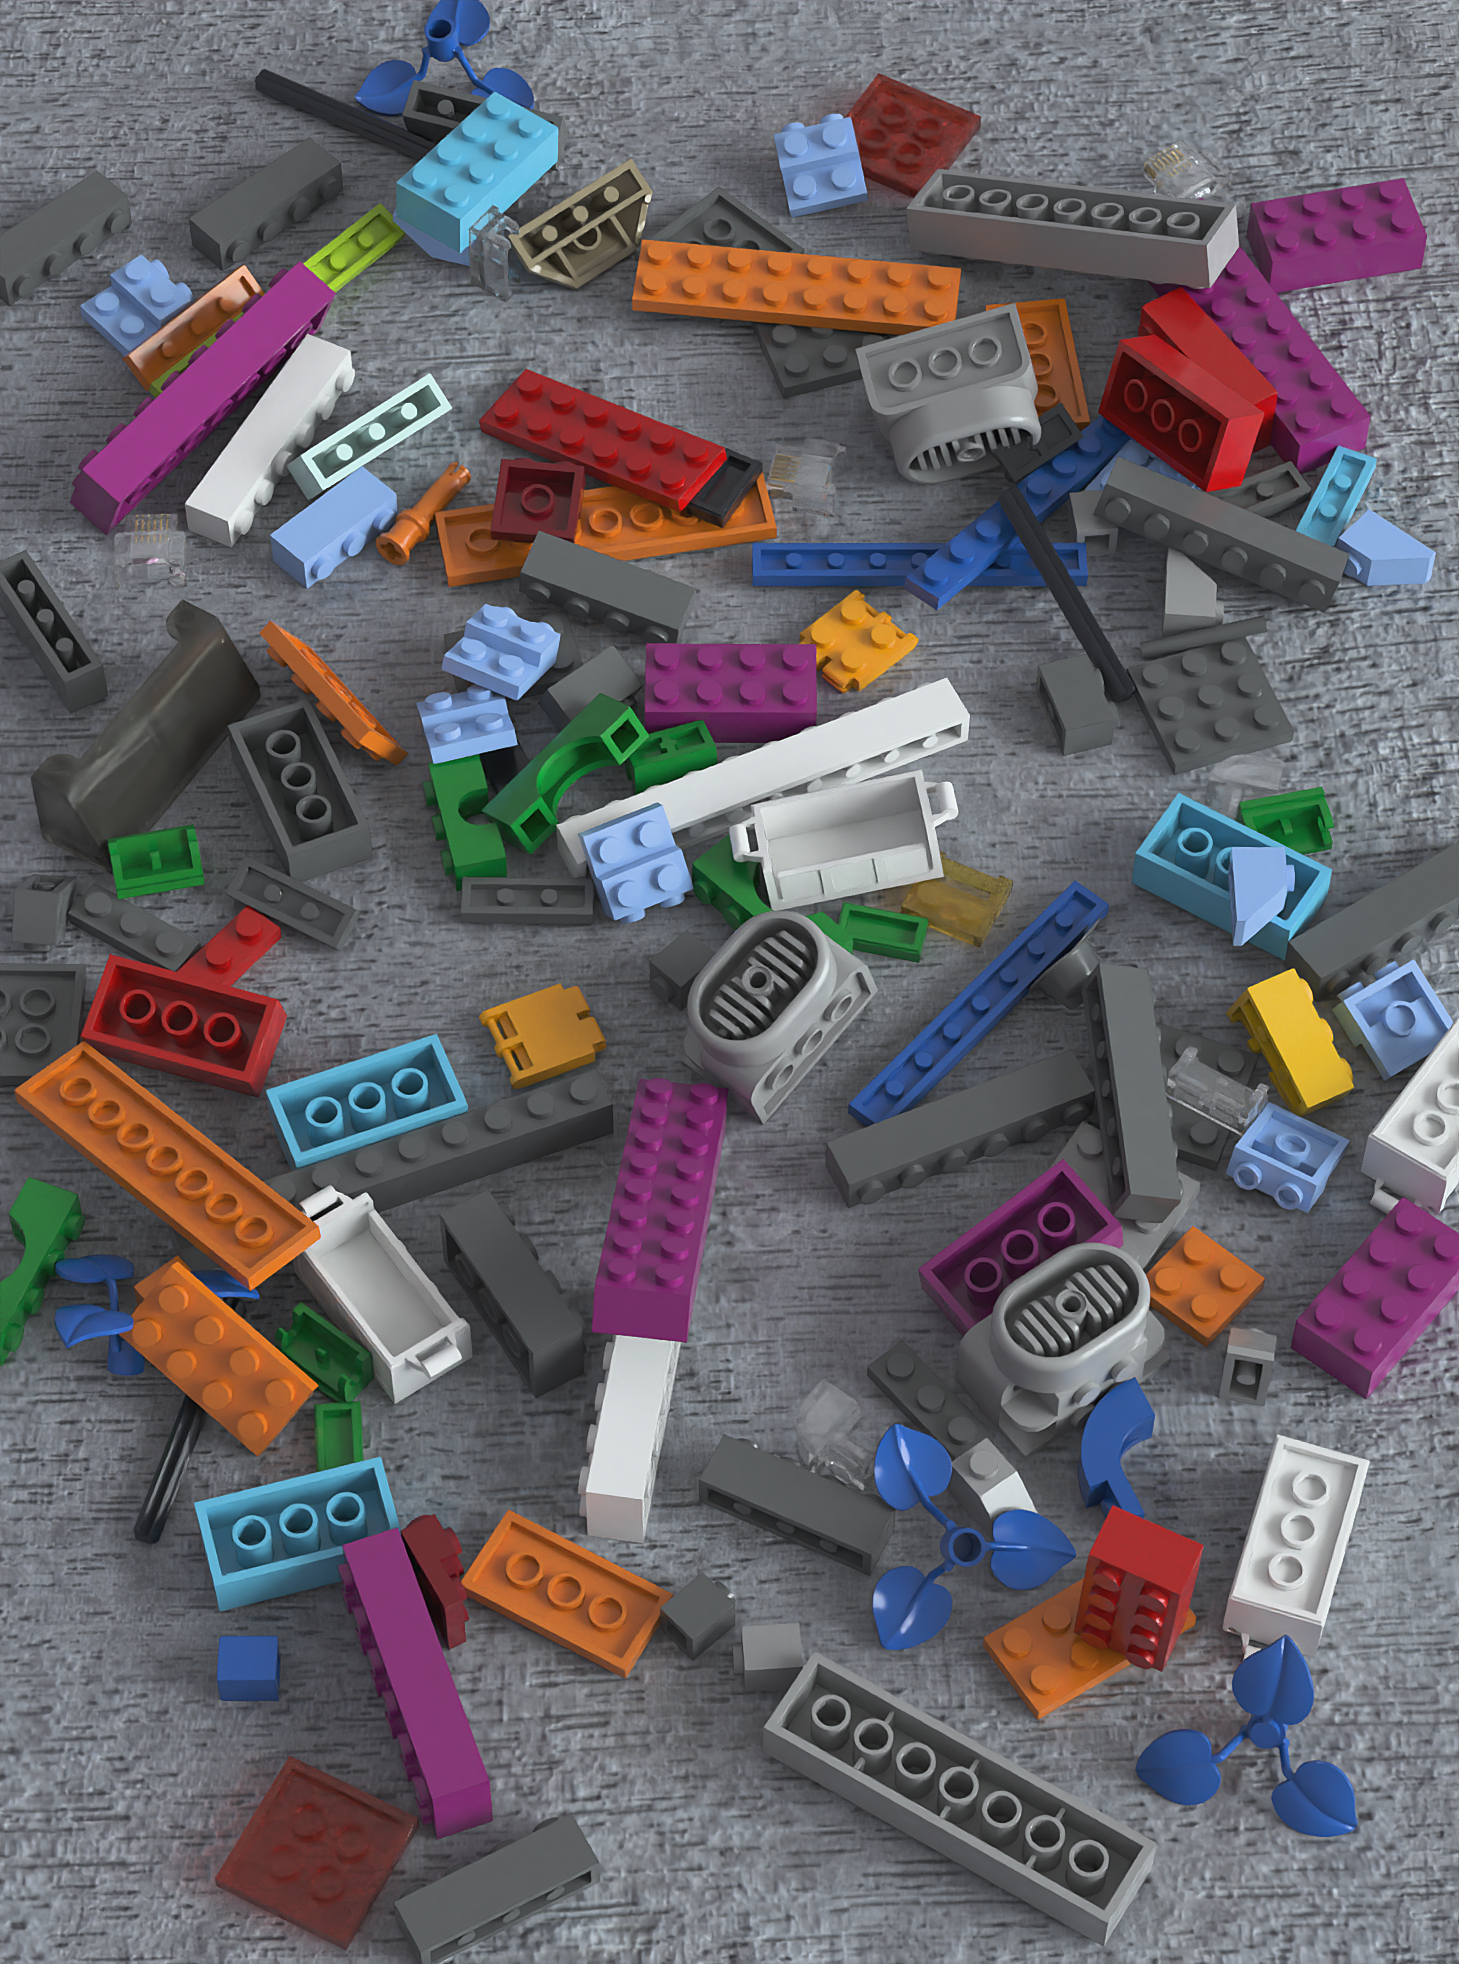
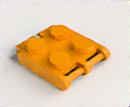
[799,590,919,694]
[479,983,607,1089]

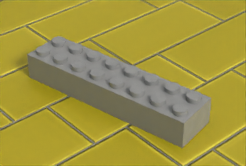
[906,169,1239,289]
[763,1651,1157,1946]

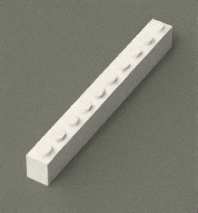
[556,678,970,878]

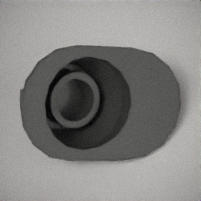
[1028,918,1102,1009]

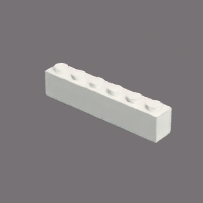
[185,334,355,548]

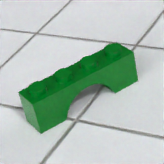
[481,693,649,855]
[692,834,853,955]
[0,1177,85,1366]

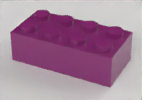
[1246,178,1427,293]
[645,643,817,743]
[918,1159,1124,1337]
[1290,1197,1459,1399]

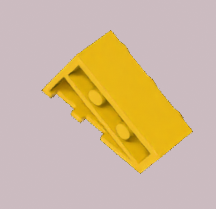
[1226,968,1355,1117]

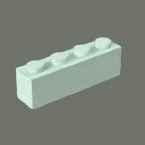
[286,374,452,501]

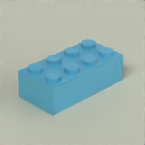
[396,92,558,253]
[1132,793,1332,961]
[266,1034,468,1171]
[194,1457,401,1612]

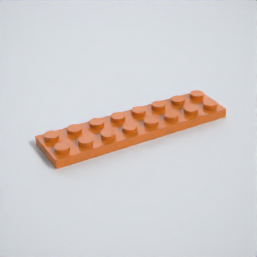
[632,239,961,335]
[434,472,777,587]
[14,1041,321,1291]

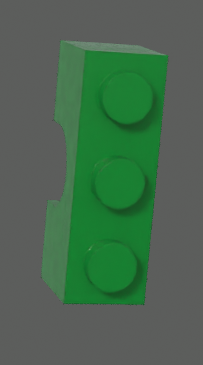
[422,754,507,892]

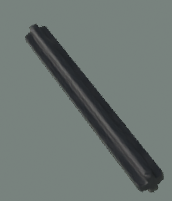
[255,69,438,161]
[998,487,1136,703]
[133,1297,247,1544]

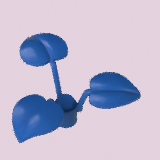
[355,0,534,116]
[55,1254,260,1375]
[872,1424,1077,1650]
[1135,1635,1358,1837]

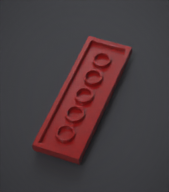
[479,369,727,512]

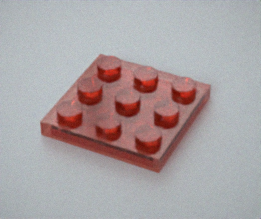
[844,73,981,198]
[215,1756,419,1950]

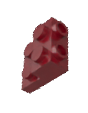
[490,457,585,544]
[400,1514,469,1650]

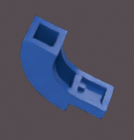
[1078,1377,1155,1519]

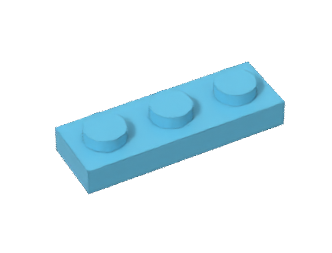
[1296,445,1377,548]

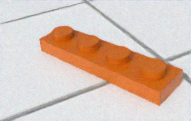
[122,265,265,391]

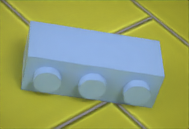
[270,466,398,589]

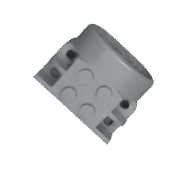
[855,303,1042,484]
[682,910,878,1125]
[955,1242,1171,1460]

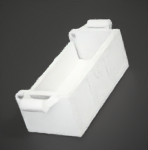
[729,770,958,911]
[1361,1016,1459,1215]
[293,1185,473,1404]
[1222,1434,1370,1660]

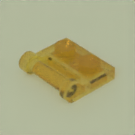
[901,850,1013,948]

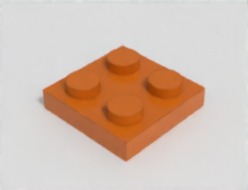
[1146,1226,1265,1348]

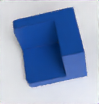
[217,1636,281,1701]

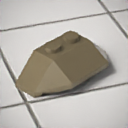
[505,158,653,290]

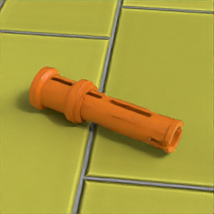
[375,462,471,565]

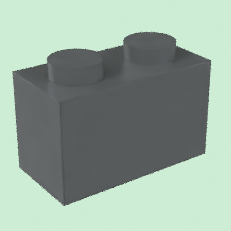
[538,645,643,732]
[1036,653,1119,756]

